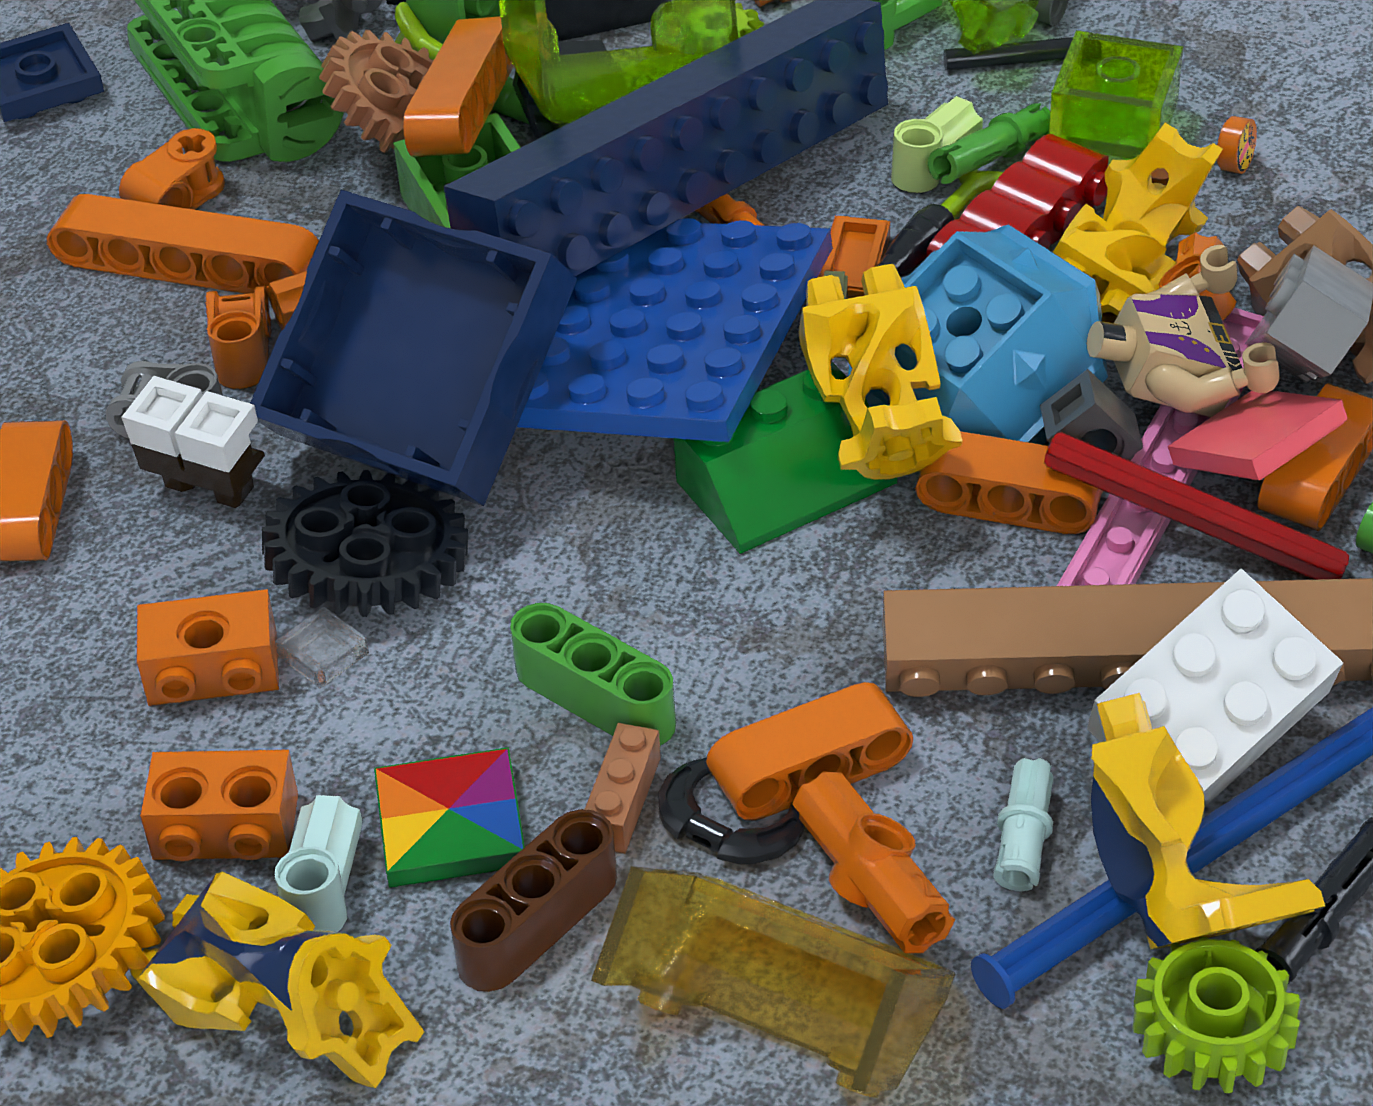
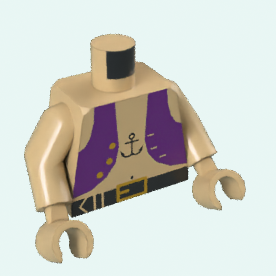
[1087,245,1280,417]

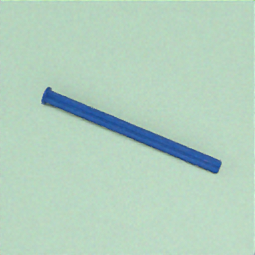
[971,707,1373,1009]

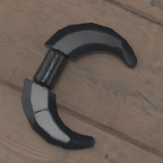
[658,758,805,865]

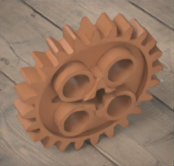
[319,30,433,153]

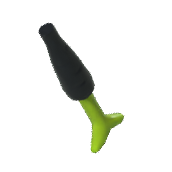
[877,169,1003,276]

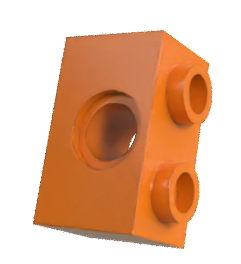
[137,589,279,706]

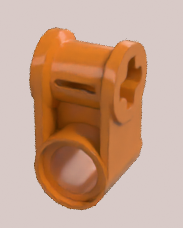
[119,128,225,210]
[206,286,271,389]

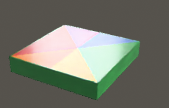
[374,747,525,888]

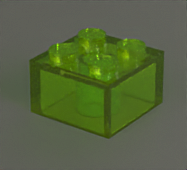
[1049,30,1183,160]

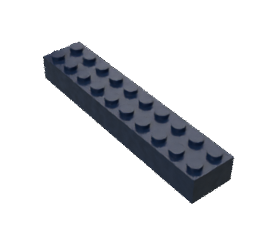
[444,0,888,276]

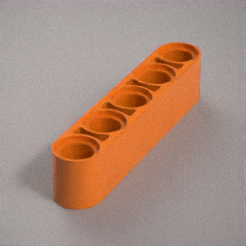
[403,16,518,157]
[47,194,319,294]

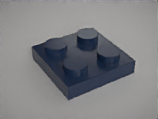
[0,22,104,122]

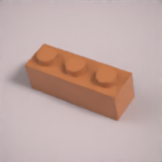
[585,723,661,854]

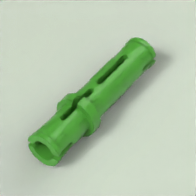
[928,103,1054,184]

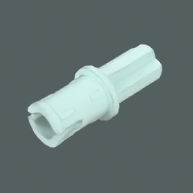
[993,758,1054,891]

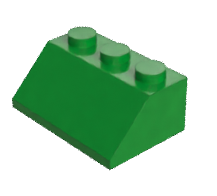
[674,361,898,554]

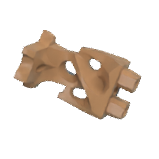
[1237,206,1373,384]

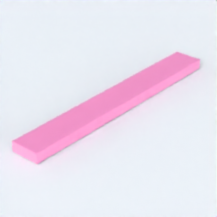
[1057,308,1264,586]

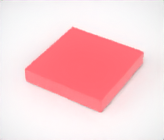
[1167,391,1347,481]

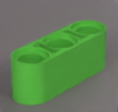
[510,603,676,746]

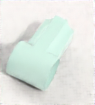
[275,795,362,932]

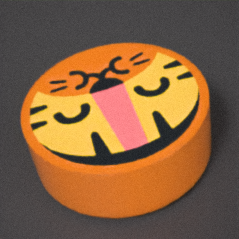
[1217,116,1257,174]

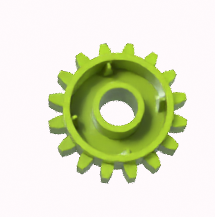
[1132,937,1300,1093]

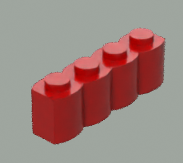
[927,134,1109,257]

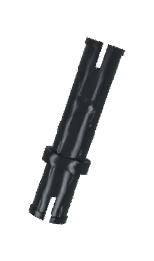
[1255,817,1373,984]

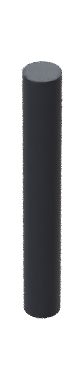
[943,34,1103,70]

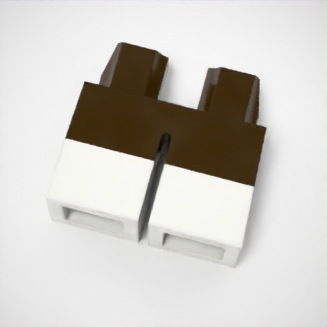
[121,376,265,508]

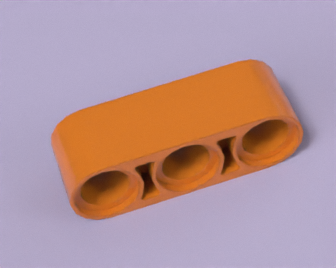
[1258,383,1373,531]
[0,420,73,561]
[915,431,1102,534]
[706,682,914,821]

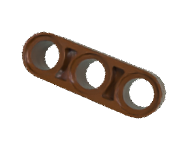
[450,809,617,992]

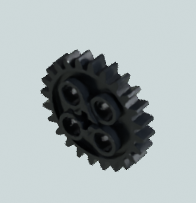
[262,470,468,617]

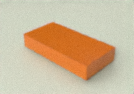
[817,215,890,299]

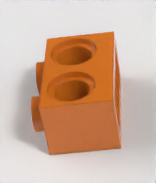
[140,750,298,861]

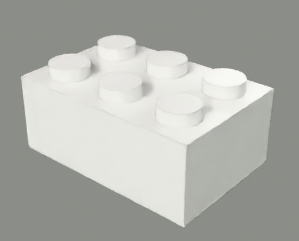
[1087,569,1343,808]

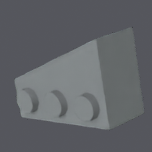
[1245,245,1373,383]

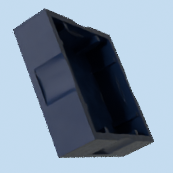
[250,189,577,506]

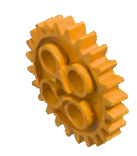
[0,837,165,1042]

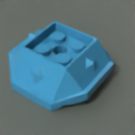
[848,224,1108,445]

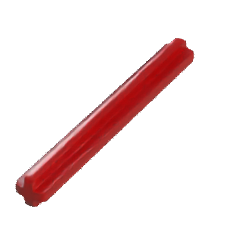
[1044,432,1349,580]

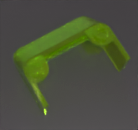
[499,0,739,123]

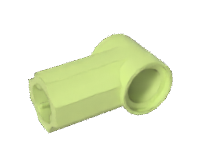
[891,96,983,193]

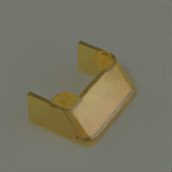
[591,866,956,1098]

